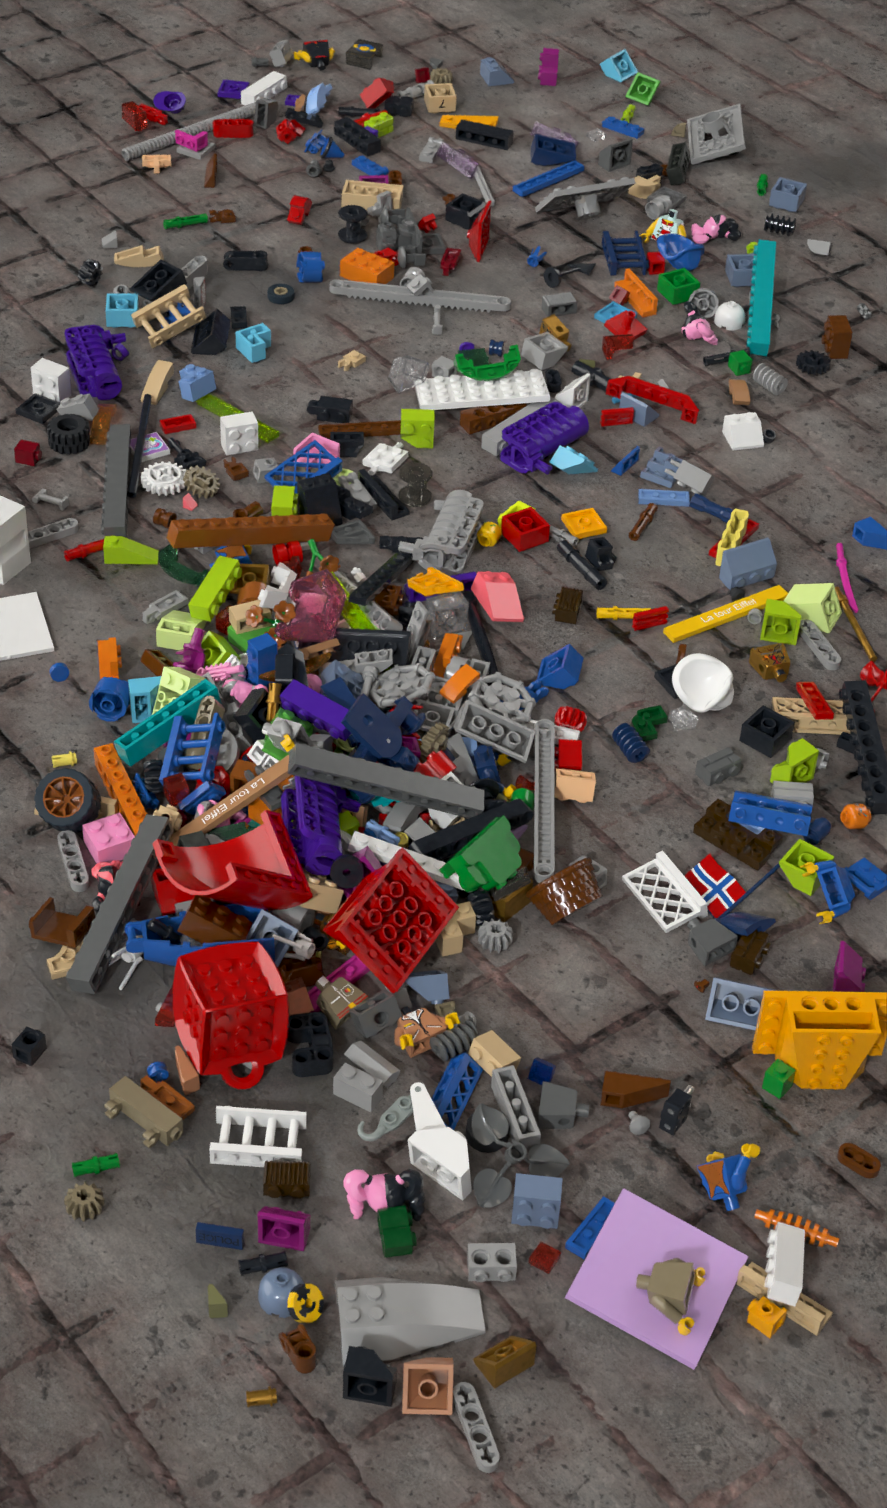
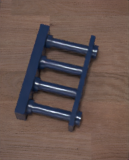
[601,230,649,276]

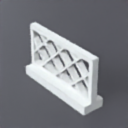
[622,850,708,933]

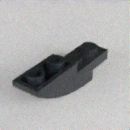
[337,485,374,520]

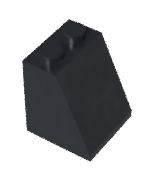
[297,473,343,527]

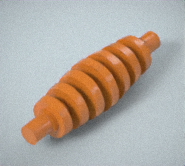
[754,1209,840,1247]

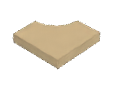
[47,940,83,980]

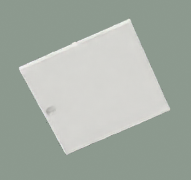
[0,592,54,661]

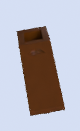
[600,1071,671,1108]

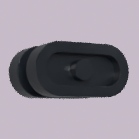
[636,163,663,184]

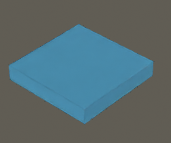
[594,302,637,323]

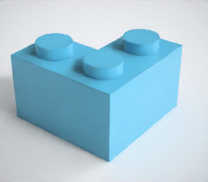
[236,323,271,363]

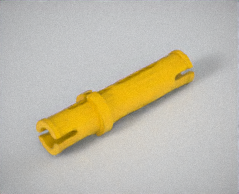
[596,606,651,620]

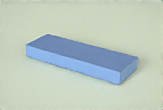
[638,489,690,507]

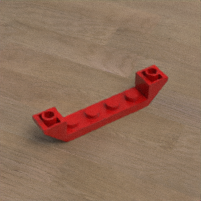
[606,376,699,425]

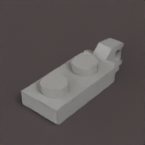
[142,590,189,624]

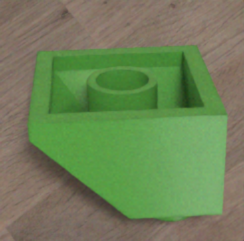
[625,72,661,106]

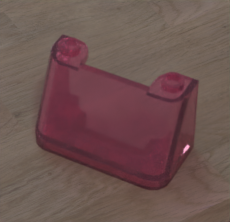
[274,569,346,643]

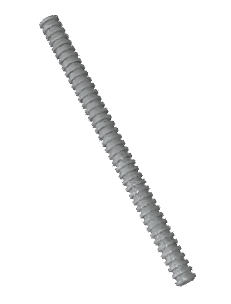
[122,102,256,161]

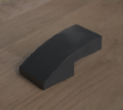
[230,306,247,329]

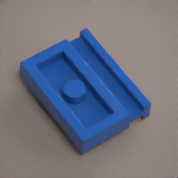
[178,780,227,815]

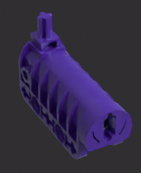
[64,325,126,400]
[500,402,589,475]
[281,776,361,875]

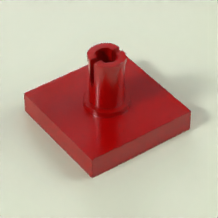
[604,310,647,345]

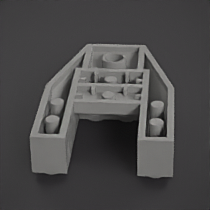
[411,646,490,732]

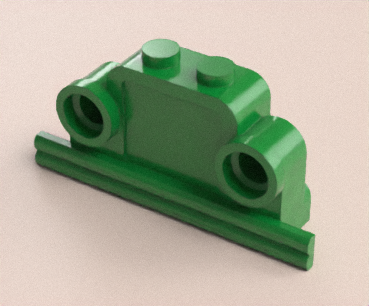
[440,815,522,892]

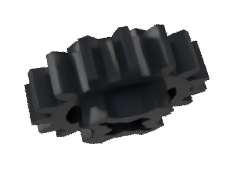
[796,350,831,375]

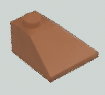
[402,1357,454,1415]

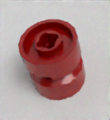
[272,540,303,566]

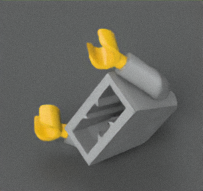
[262,717,312,753]

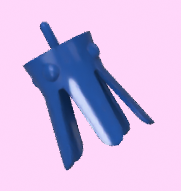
[527,246,546,267]

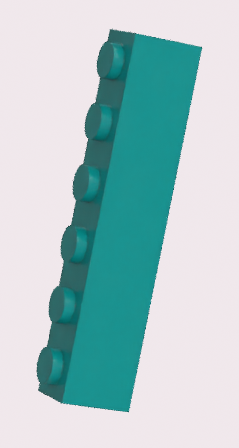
[114,679,222,767]

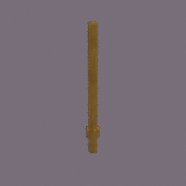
[835,587,877,662]

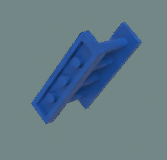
[159,713,226,791]
[728,790,813,836]

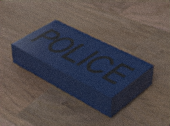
[196,1222,244,1250]

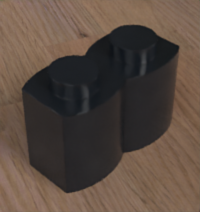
[384,95,414,117]

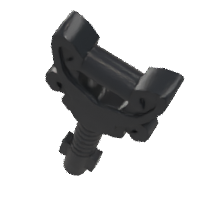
[168,437,206,470]

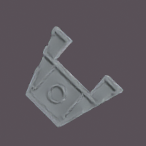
[419,733,479,786]

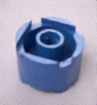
[297,252,325,283]
[89,677,130,722]

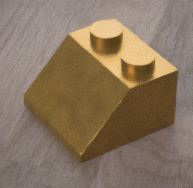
[230,564,270,594]

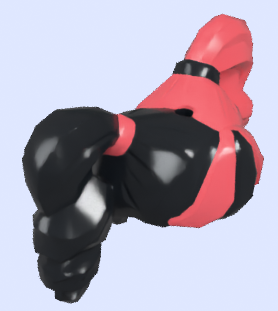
[91,860,140,913]

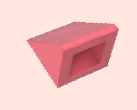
[183,493,198,511]

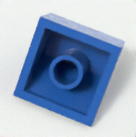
[537,644,584,689]

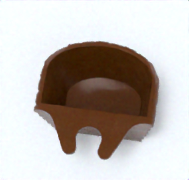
[526,857,603,925]

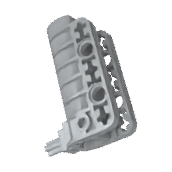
[398,490,483,576]

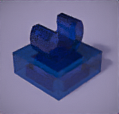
[527,1057,556,1085]

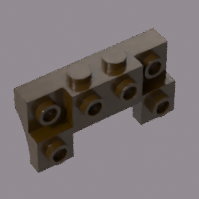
[693,799,783,871]

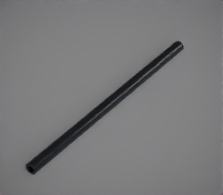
[128,394,152,498]

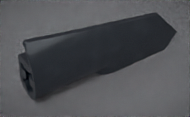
[275,643,312,724]

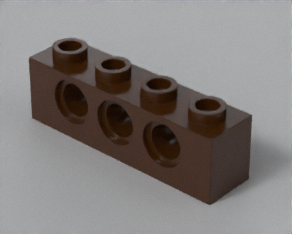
[460,403,526,435]

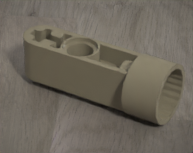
[184,696,225,771]

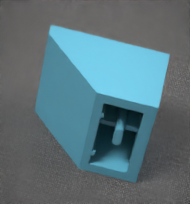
[128,676,161,723]

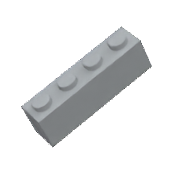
[491,1065,541,1153]

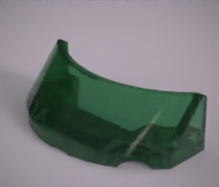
[158,544,209,588]

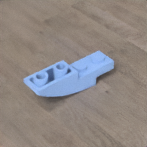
[306,83,333,114]

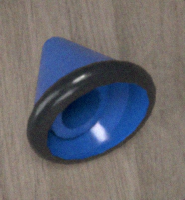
[320,136,344,159]

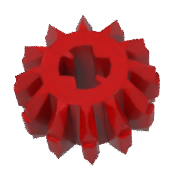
[554,706,587,732]

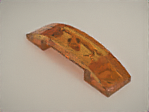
[90,403,117,445]
[259,652,331,682]

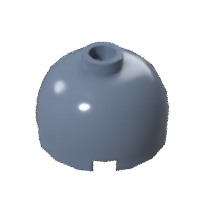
[258,1267,304,1318]

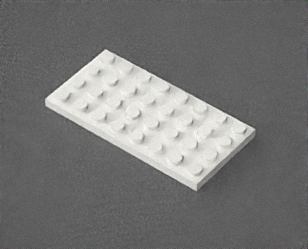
[414,369,550,410]

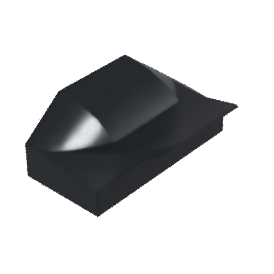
[330,432,364,457]

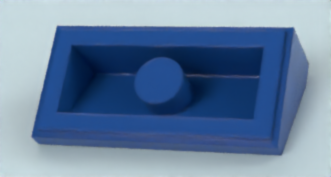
[611,446,640,476]

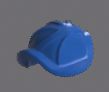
[657,233,705,271]

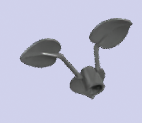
[471,1103,570,1208]

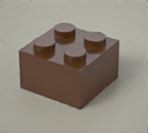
[822,315,853,359]

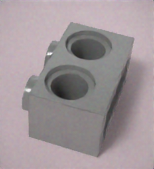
[467,1243,517,1282]

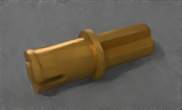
[266,683,282,722]

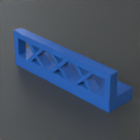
[431,1052,483,1130]

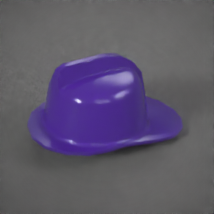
[153,91,186,114]

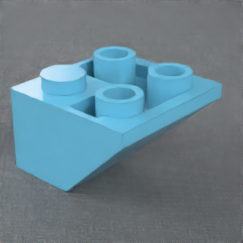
[550,445,598,474]

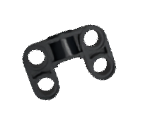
[287,1012,333,1077]

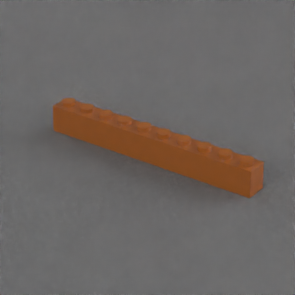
[166,514,335,548]

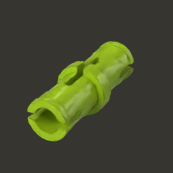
[621,104,636,123]

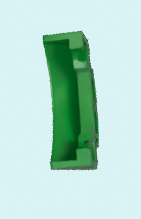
[454,345,521,381]

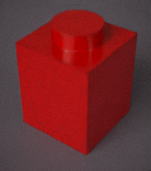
[646,252,665,275]

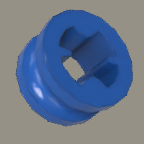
[147,1061,169,1082]

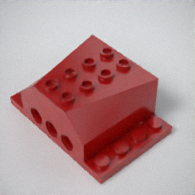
[322,848,459,994]

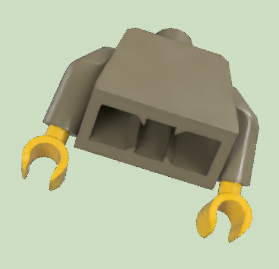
[636,1258,706,1336]

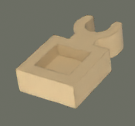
[338,350,366,371]

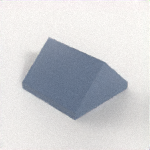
[619,392,660,427]

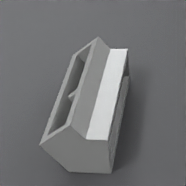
[344,1041,400,1089]

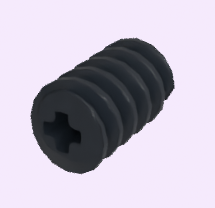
[764,213,796,236]

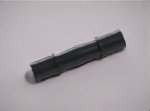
[557,540,607,590]

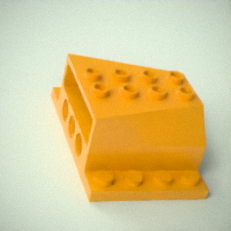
[752,990,887,1090]

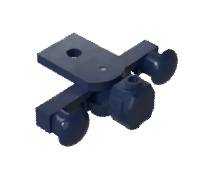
[341,693,426,804]

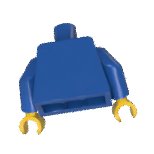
[800,860,855,924]

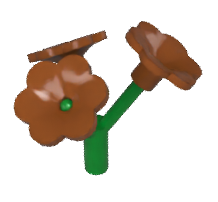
[297,539,341,587]
[245,601,296,647]

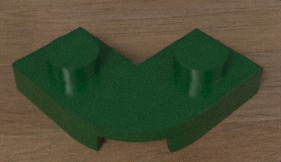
[631,705,668,741]

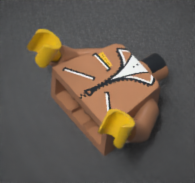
[394,1006,460,1058]

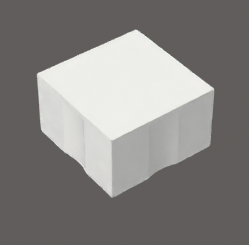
[0,495,31,585]

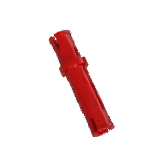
[64,539,104,562]

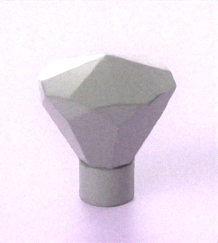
[628,1111,650,1135]

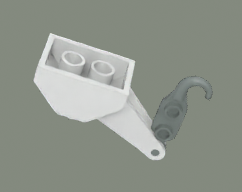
[357,1082,472,1201]

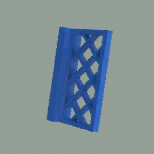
[264,440,343,493]

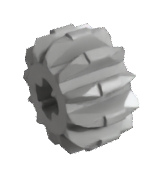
[478,919,513,953]

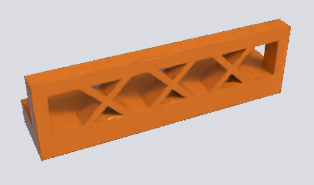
[614,268,658,318]

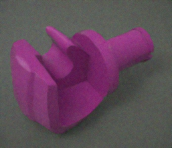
[173,627,206,674]

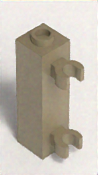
[104,1076,183,1148]

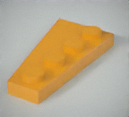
[440,115,499,129]

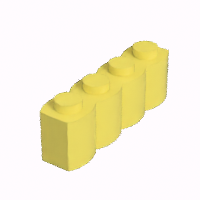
[716,509,749,566]

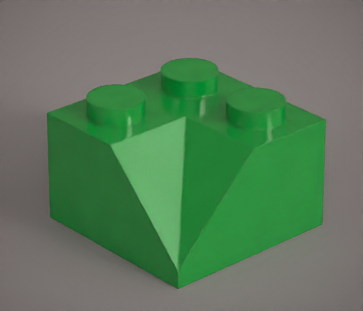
[657,268,700,305]

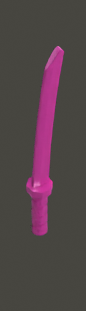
[836,543,858,613]

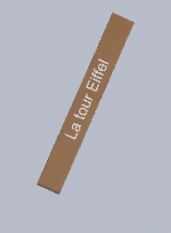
[169,755,291,846]

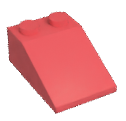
[471,571,524,622]

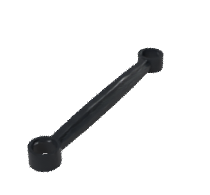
[458,591,505,686]

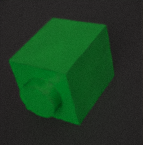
[728,350,752,376]
[762,1059,796,1099]

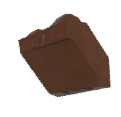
[277,950,326,987]

